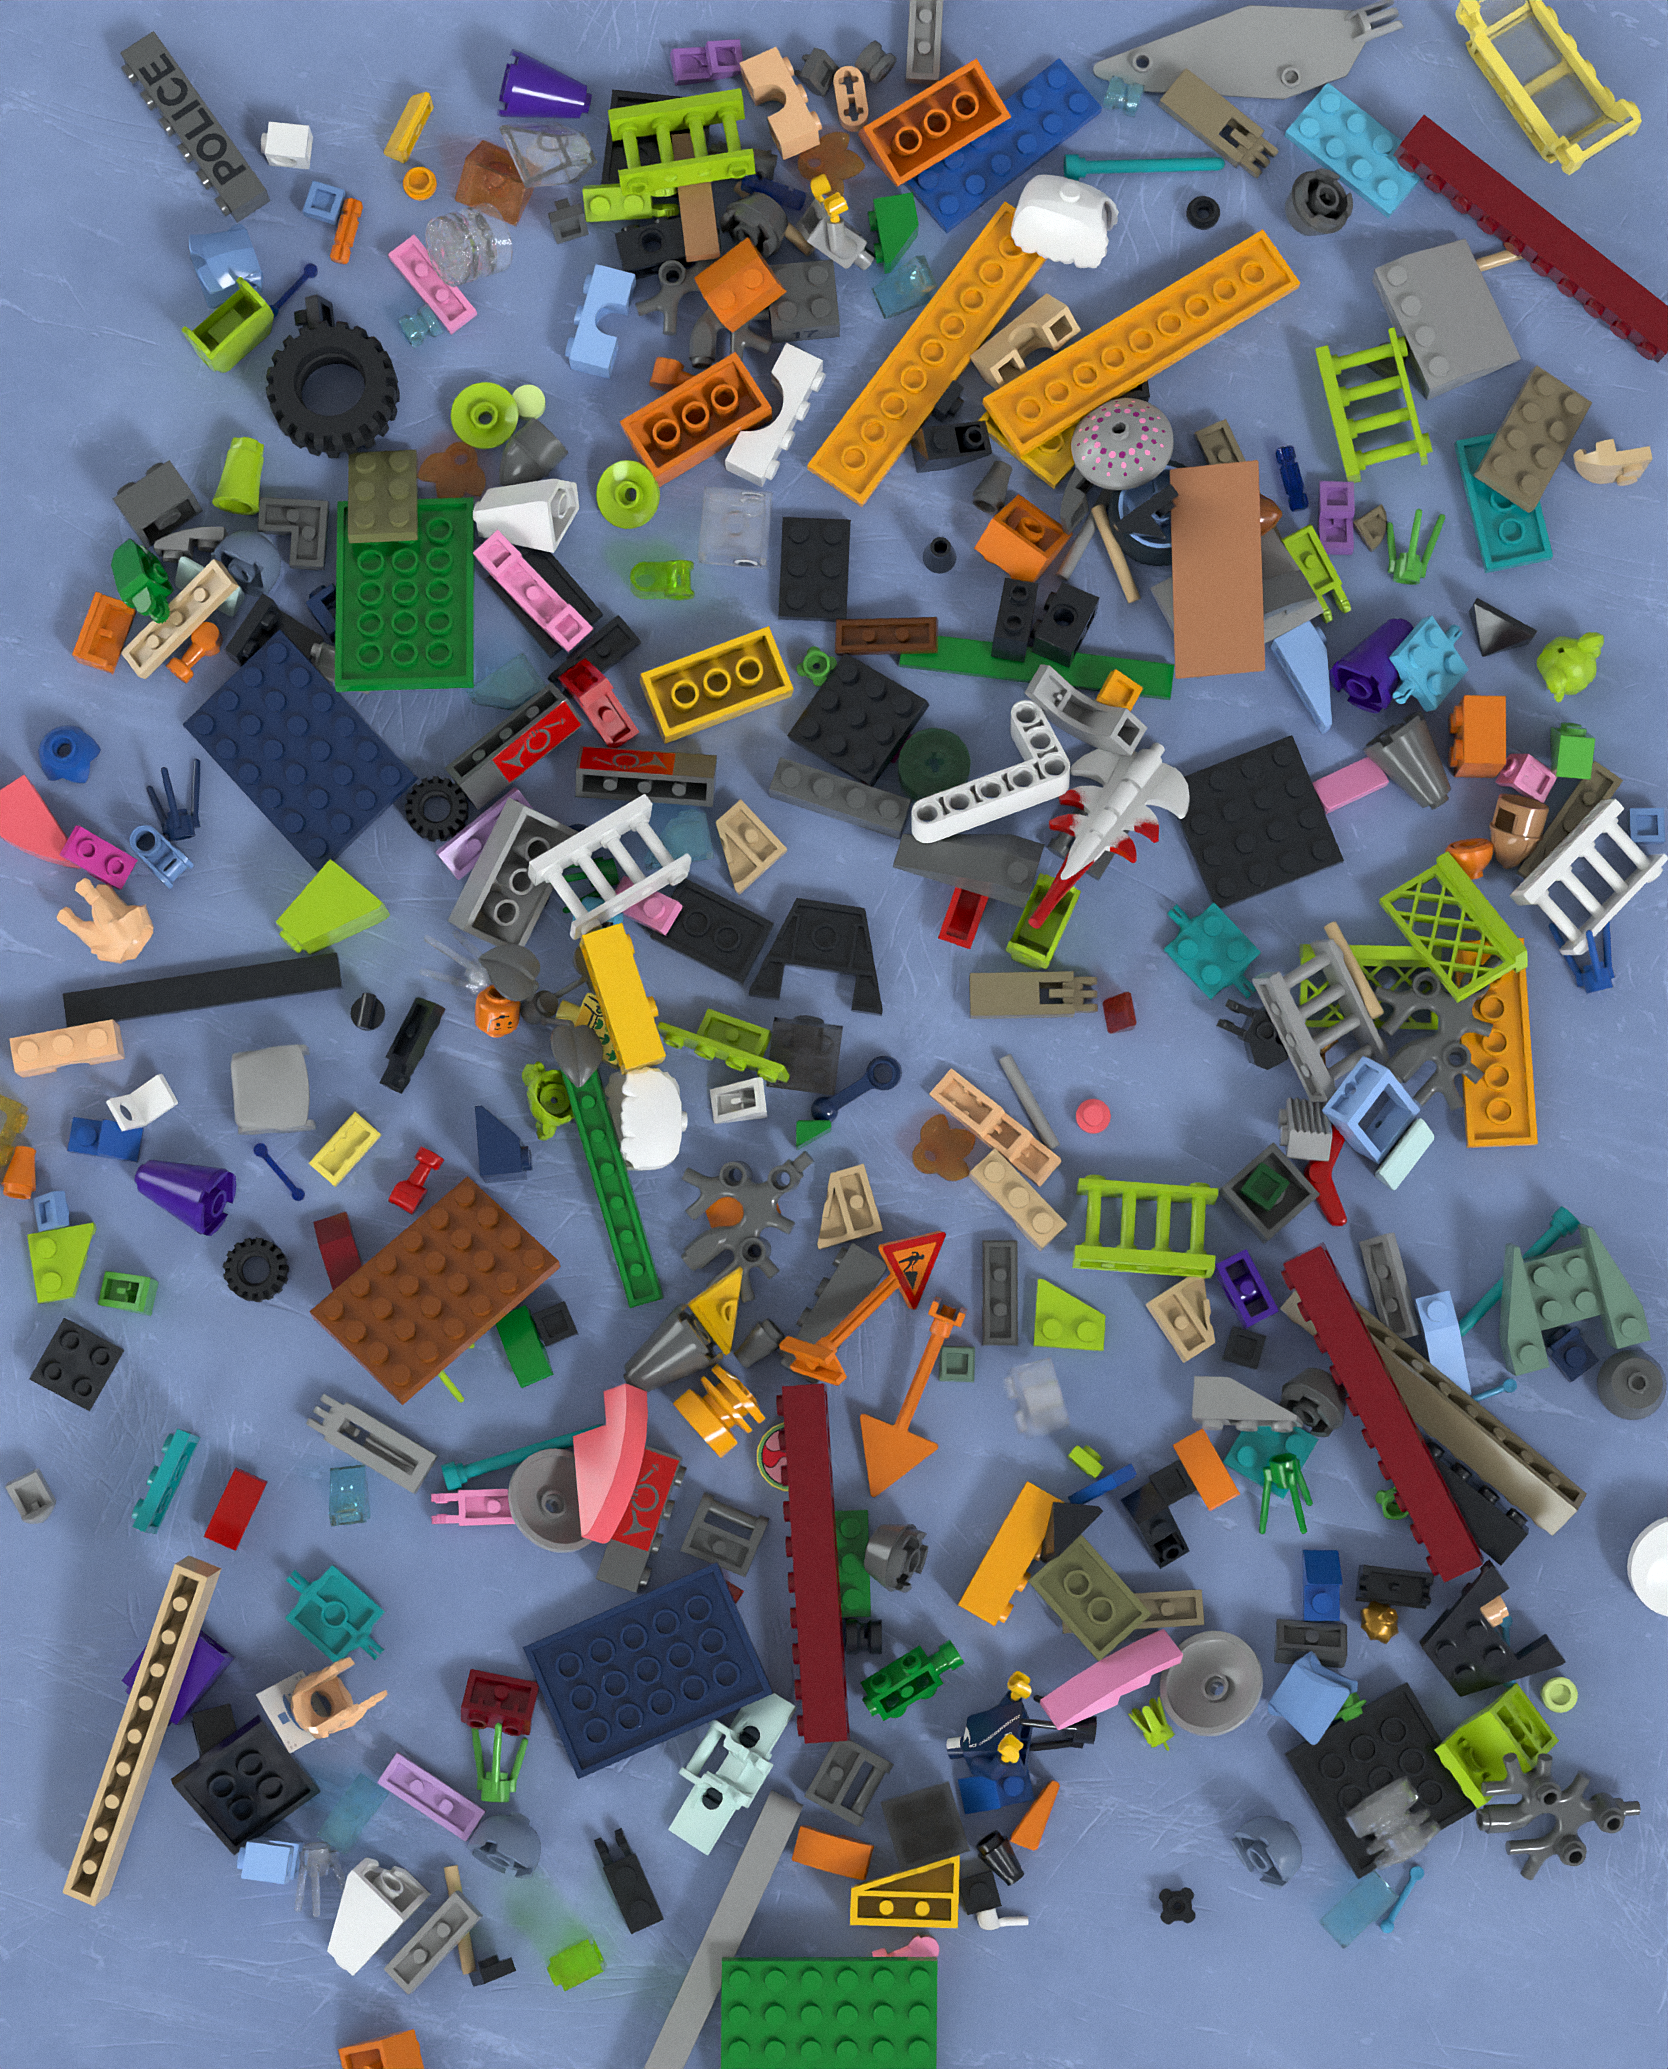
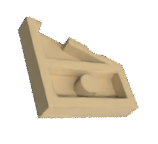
[715,799,787,895]
[817,1164,883,1250]
[1145,1277,1215,1363]

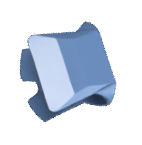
[189,223,263,309]
[1268,1651,1358,1745]

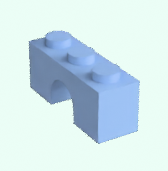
[565,264,636,379]
[237,1836,304,1884]

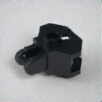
[1216,999,1289,1070]

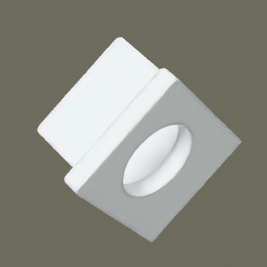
[106,1074,178,1131]

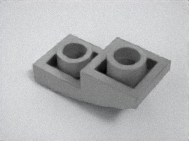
[154,527,229,563]

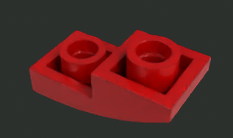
[203,1467,268,1551]

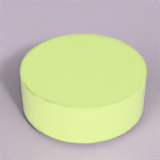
[512,385,546,421]
[1540,1677,1578,1713]

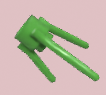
[1386,509,1445,585]
[471,1723,529,1802]

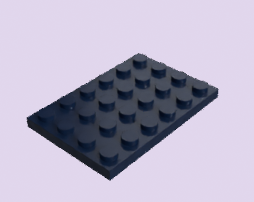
[183,630,419,873]
[523,1562,774,1779]

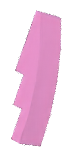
[1040,1629,1183,1730]

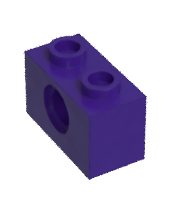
[1214,1249,1279,1329]

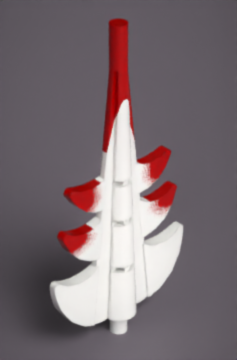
[1028,743,1190,929]

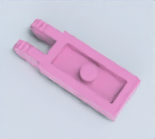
[431,1489,515,1526]

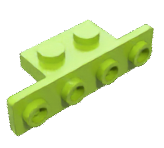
[657,1008,790,1083]

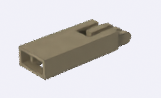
[1158,68,1279,178]
[969,971,1098,1019]

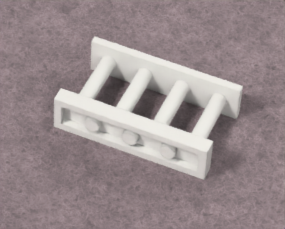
[528,794,692,940]
[1509,799,1668,955]

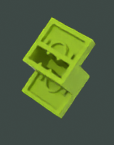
[1435,1683,1559,1809]

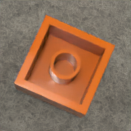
[1448,695,1506,778]

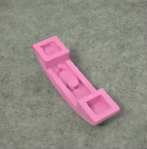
[473,530,593,653]

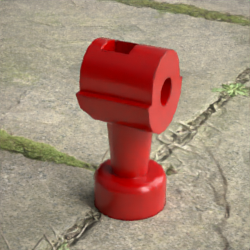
[388,1146,444,1215]

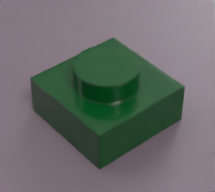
[1240,1162,1290,1212]

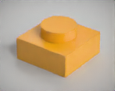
[1095,669,1143,712]

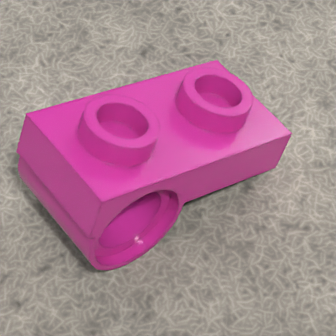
[59,825,138,890]

